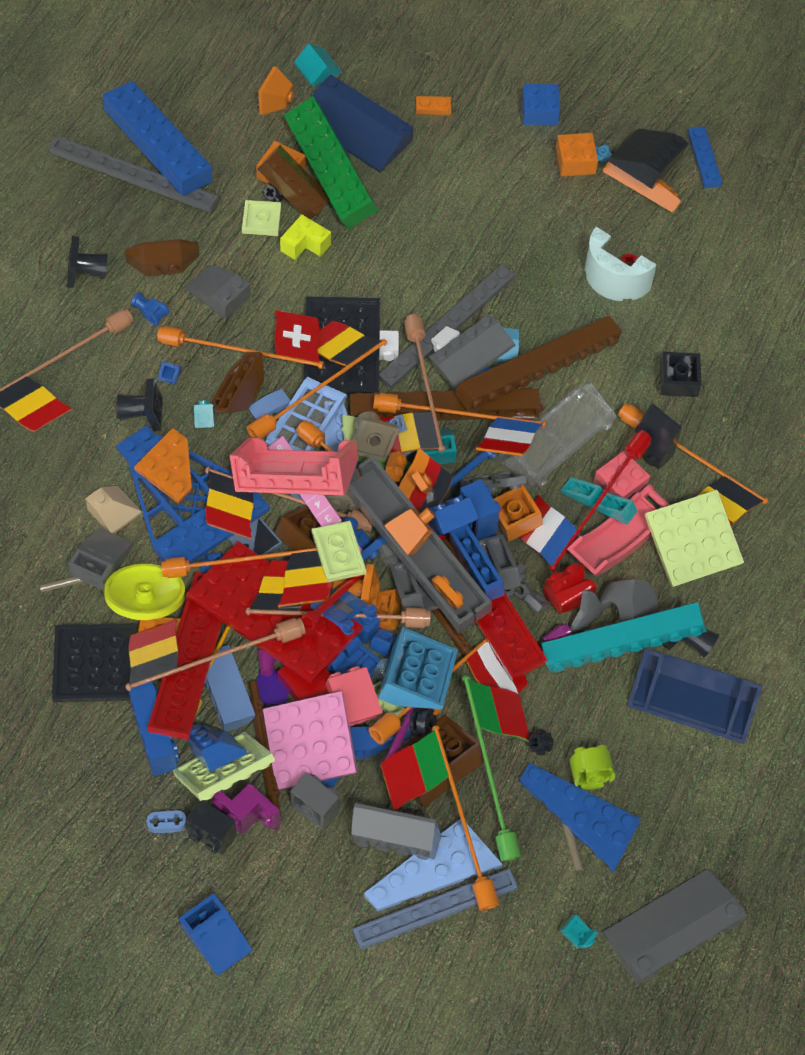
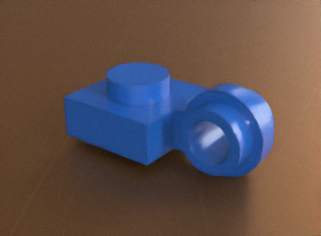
[343,517,372,551]

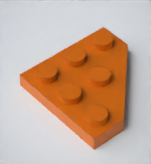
[134,428,192,504]

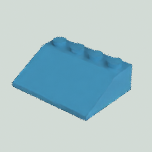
[378,627,458,709]

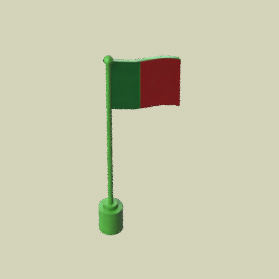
[462,676,530,862]

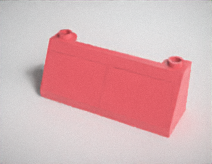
[230,438,358,495]

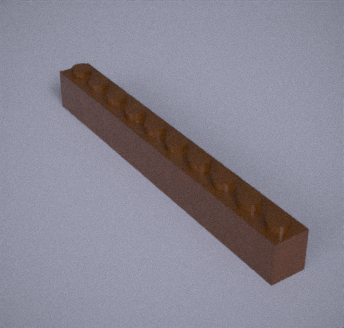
[456,315,622,411]
[350,387,540,421]

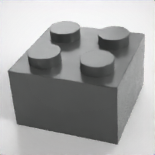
[290,773,339,831]

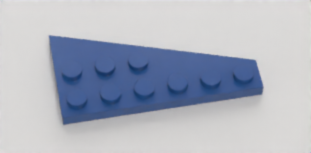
[520,763,641,873]

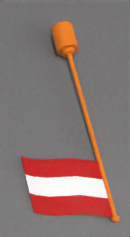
[369,639,528,744]

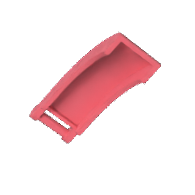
[567,484,670,576]

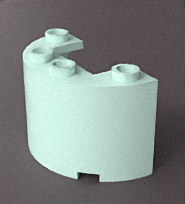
[585,227,656,301]

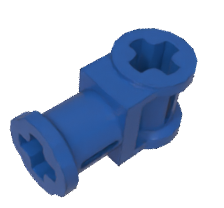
[131,292,170,326]

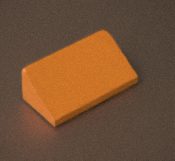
[375,589,401,630]

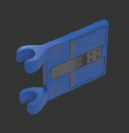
[311,586,377,635]

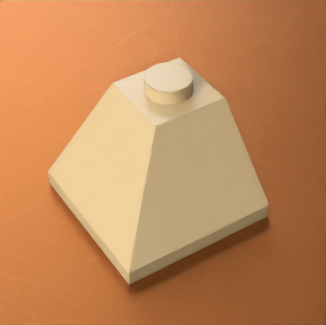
[85,486,142,534]

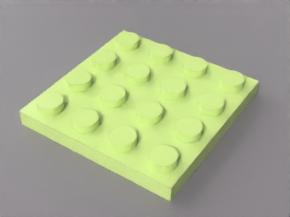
[644,490,744,588]
[172,731,275,801]

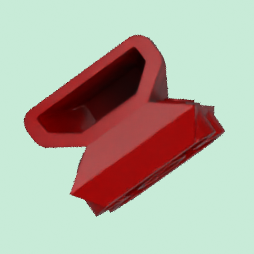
[543,563,597,614]

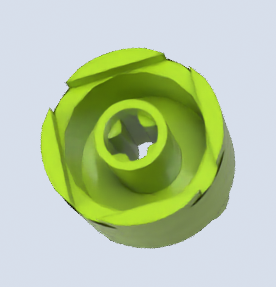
[570,745,615,790]

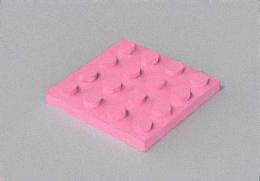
[263,691,358,790]

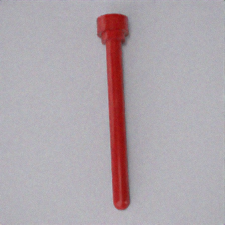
[301,574,365,629]

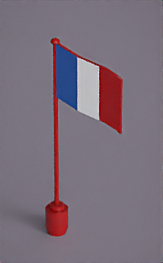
[519,430,652,571]

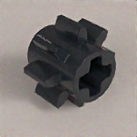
[263,182,283,202]
[528,729,554,755]

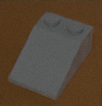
[185,265,251,319]

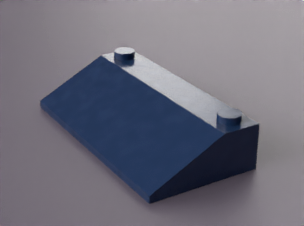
[313,74,414,173]
[627,648,763,744]

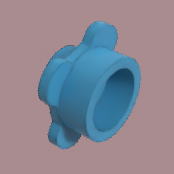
[595,145,612,162]

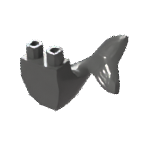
[570,579,659,633]

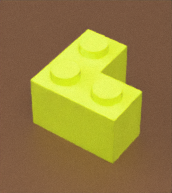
[280,215,331,260]

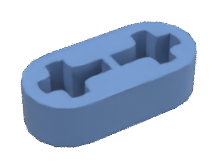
[146,811,186,833]

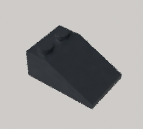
[634,403,682,470]

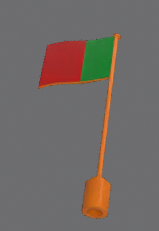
[381,726,500,911]

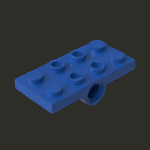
[327,637,384,679]

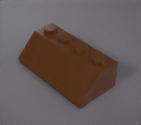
[258,145,329,219]

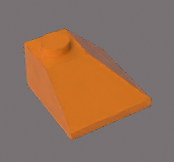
[258,66,295,115]

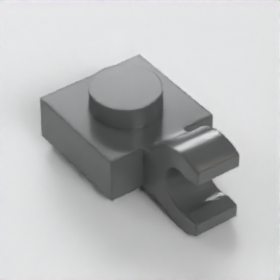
[514,583,551,612]

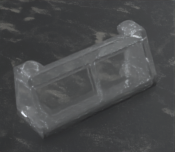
[496,381,617,488]

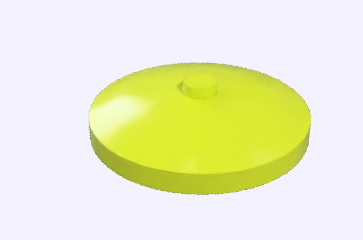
[104,564,185,620]

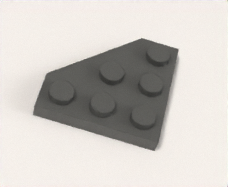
[458,470,526,490]

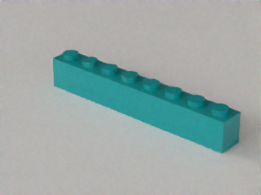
[542,602,707,672]

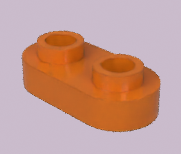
[386,451,407,482]
[431,575,464,610]

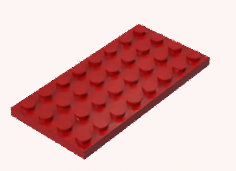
[187,541,363,684]

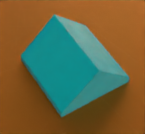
[294,43,342,87]

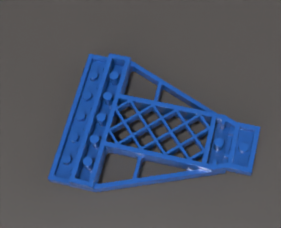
[116,426,270,564]

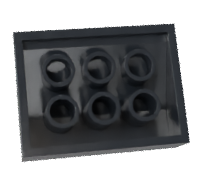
[608,128,689,189]

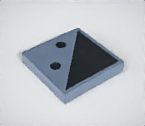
[228,518,283,555]

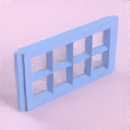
[265,377,347,451]

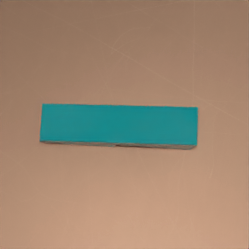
[560,477,638,525]

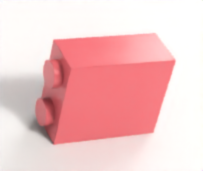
[326,666,383,727]

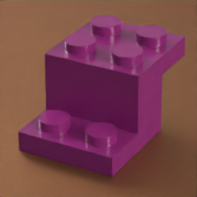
[211,783,281,835]

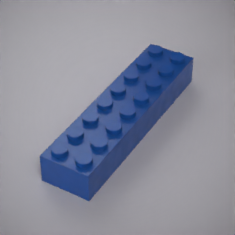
[103,81,212,196]

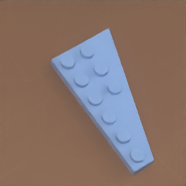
[364,819,502,912]

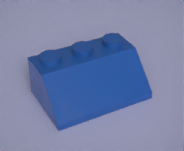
[187,724,248,772]

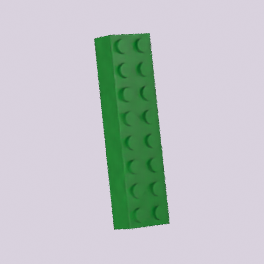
[284,96,379,229]

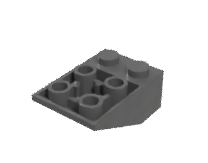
[68,527,134,591]

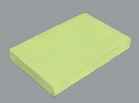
[312,521,366,582]

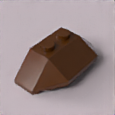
[125,239,199,276]
[212,352,264,413]

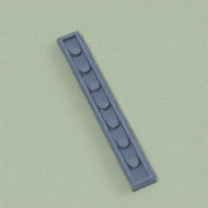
[352,868,518,950]

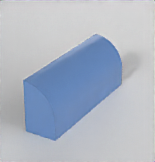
[205,645,255,732]

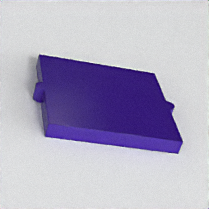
[257,670,289,706]

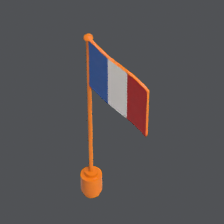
[373,392,546,456]

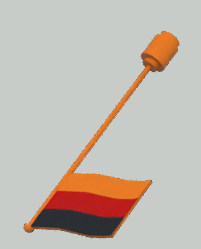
[296,420,453,513]

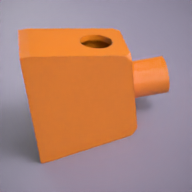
[384,507,435,555]

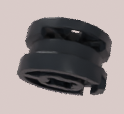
[410,708,437,737]

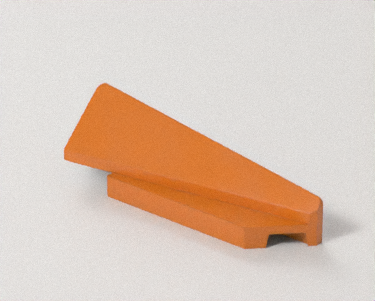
[603,162,682,212]

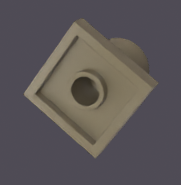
[353,411,399,462]

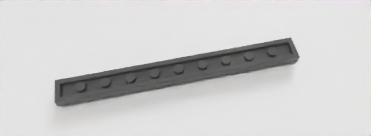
[49,136,218,213]
[379,264,516,389]

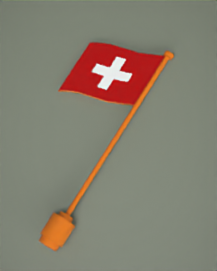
[157,310,324,369]

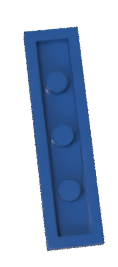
[687,127,722,189]

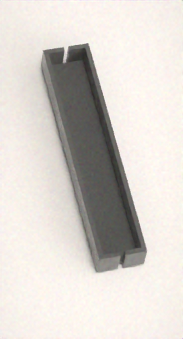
[347,456,492,634]

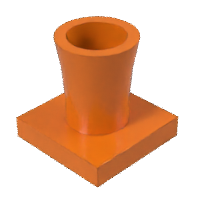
[333,564,380,613]

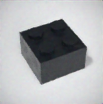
[660,352,702,397]
[186,800,237,856]

